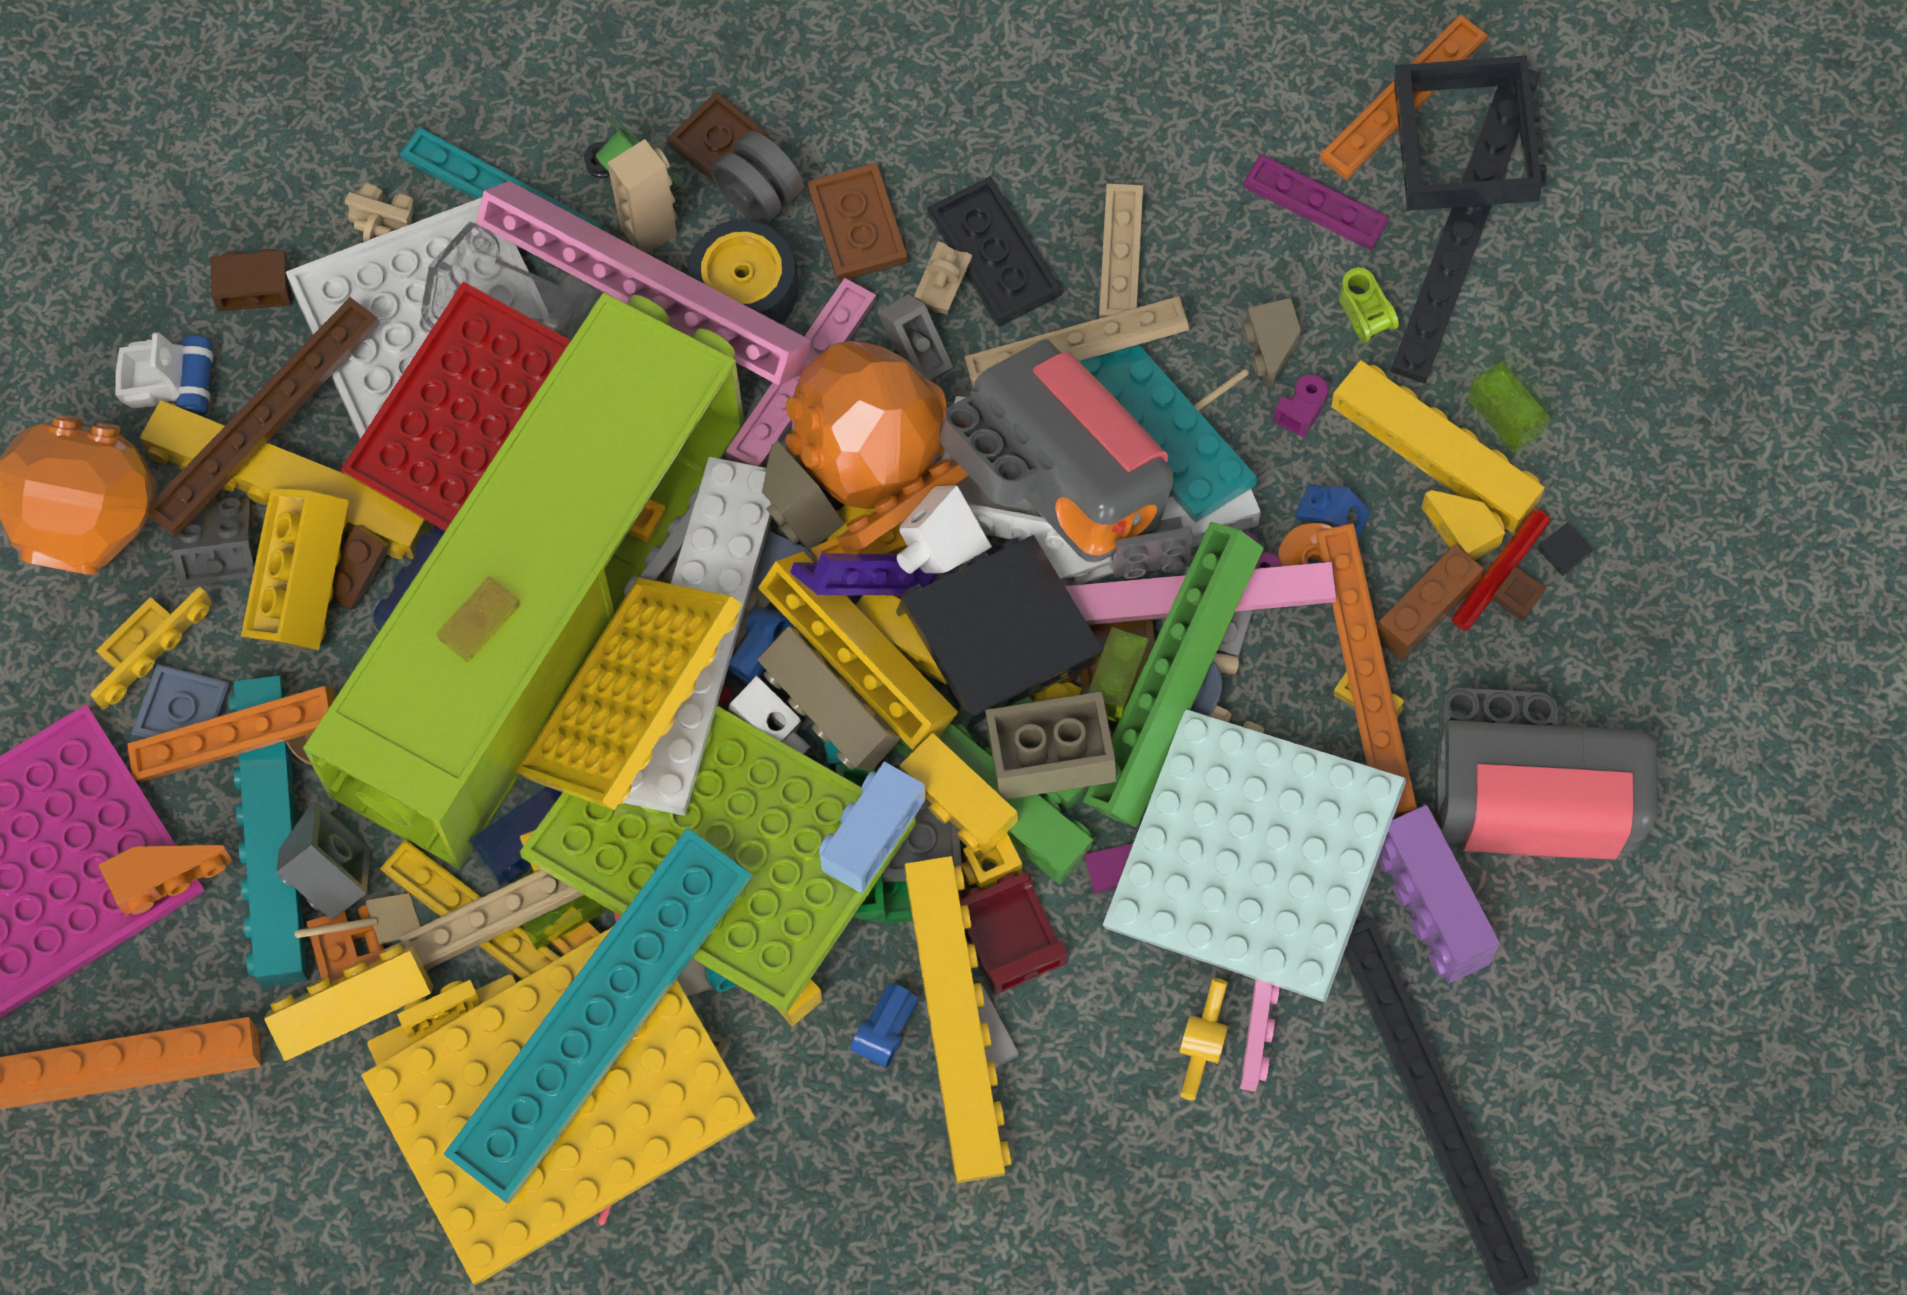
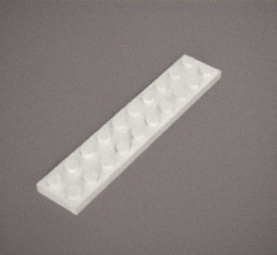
[623,457,772,816]

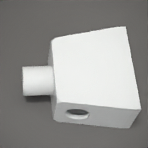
[897,485,992,573]
[728,676,811,755]

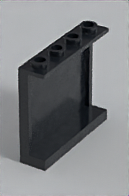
[896,535,1104,729]

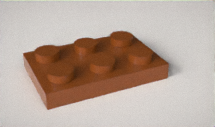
[807,163,908,282]

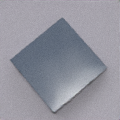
[131,664,231,739]

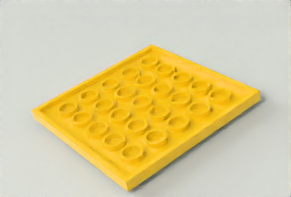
[515,577,743,810]

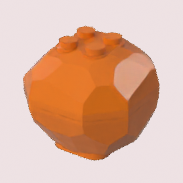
[785,341,946,509]
[0,415,157,574]

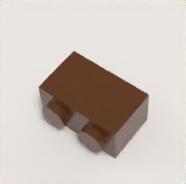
[210,249,292,312]

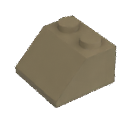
[762,441,844,552]

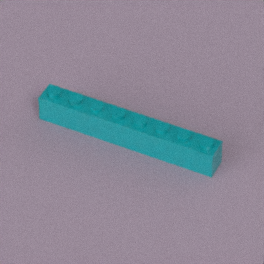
[228,675,308,987]

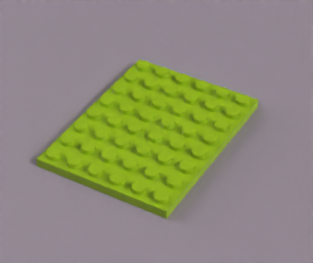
[520,706,916,1014]

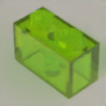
[1467,361,1549,454]
[1087,627,1149,722]

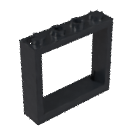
[1394,55,1547,211]

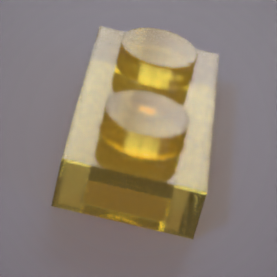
[436,576,521,662]

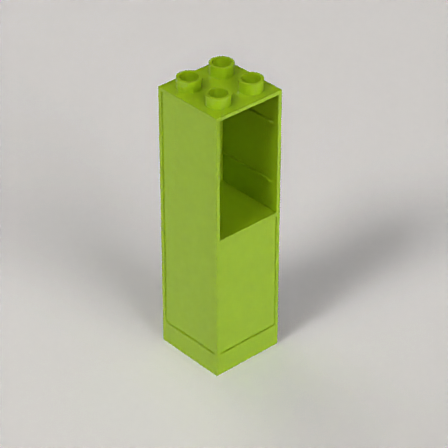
[303,292,744,870]

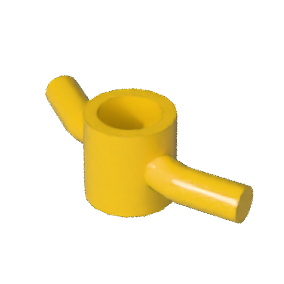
[1179,978,1228,1100]

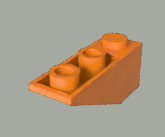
[98,845,233,916]

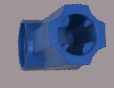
[728,607,796,684]
[850,983,919,1068]

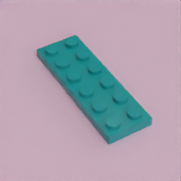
[1079,344,1257,523]

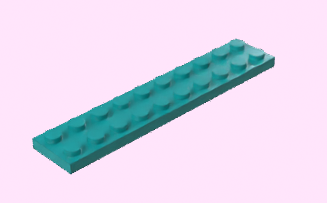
[443,827,753,1204]

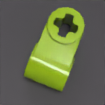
[1339,267,1399,343]

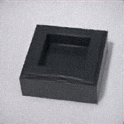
[1538,522,1593,577]

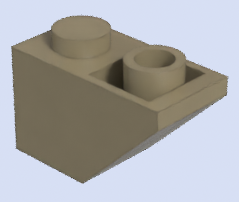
[1241,298,1301,388]

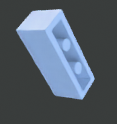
[819,762,925,894]

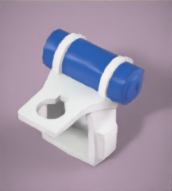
[115,333,214,416]

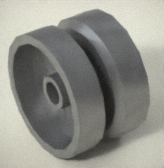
[710,131,804,225]

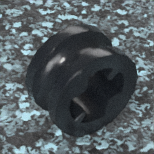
[584,142,610,178]

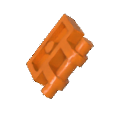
[306,905,385,982]

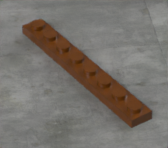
[147,297,380,537]

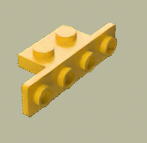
[90,586,212,710]
[367,974,516,1065]

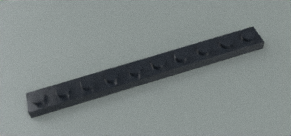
[1390,69,1541,384]
[1344,918,1539,1295]

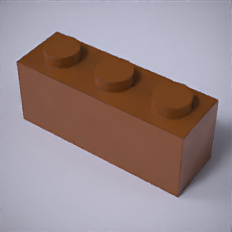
[1377,544,1484,661]

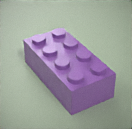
[1377,805,1500,984]

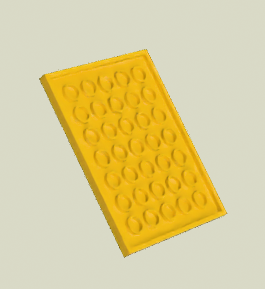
[361,927,756,1285]

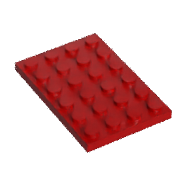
[341,281,571,532]

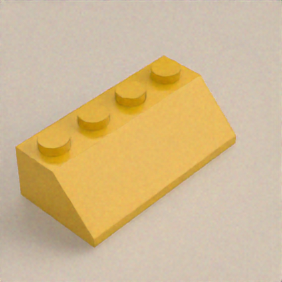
[241,488,349,650]

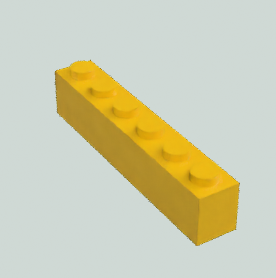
[1331,360,1545,534]
[758,551,958,750]

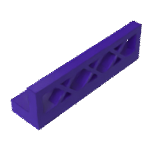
[790,553,938,596]

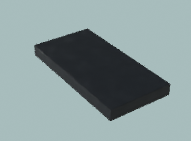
[927,176,1063,328]

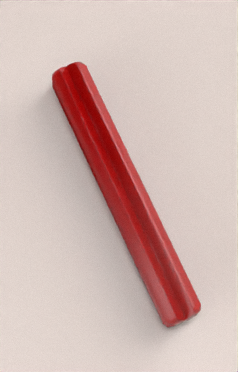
[1452,509,1550,631]

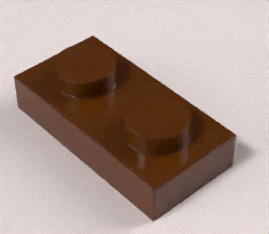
[332,525,391,610]

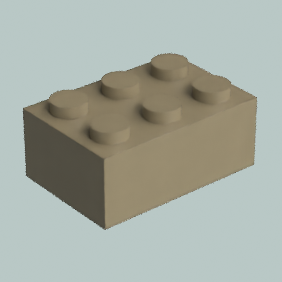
[985,692,1116,800]

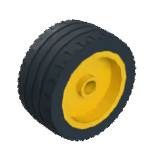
[687,220,799,324]

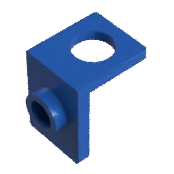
[1295,485,1371,541]

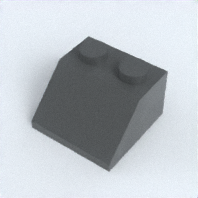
[276,801,370,920]

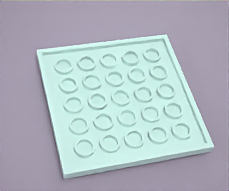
[1103,709,1406,1003]

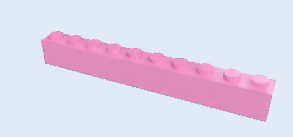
[476,181,812,385]

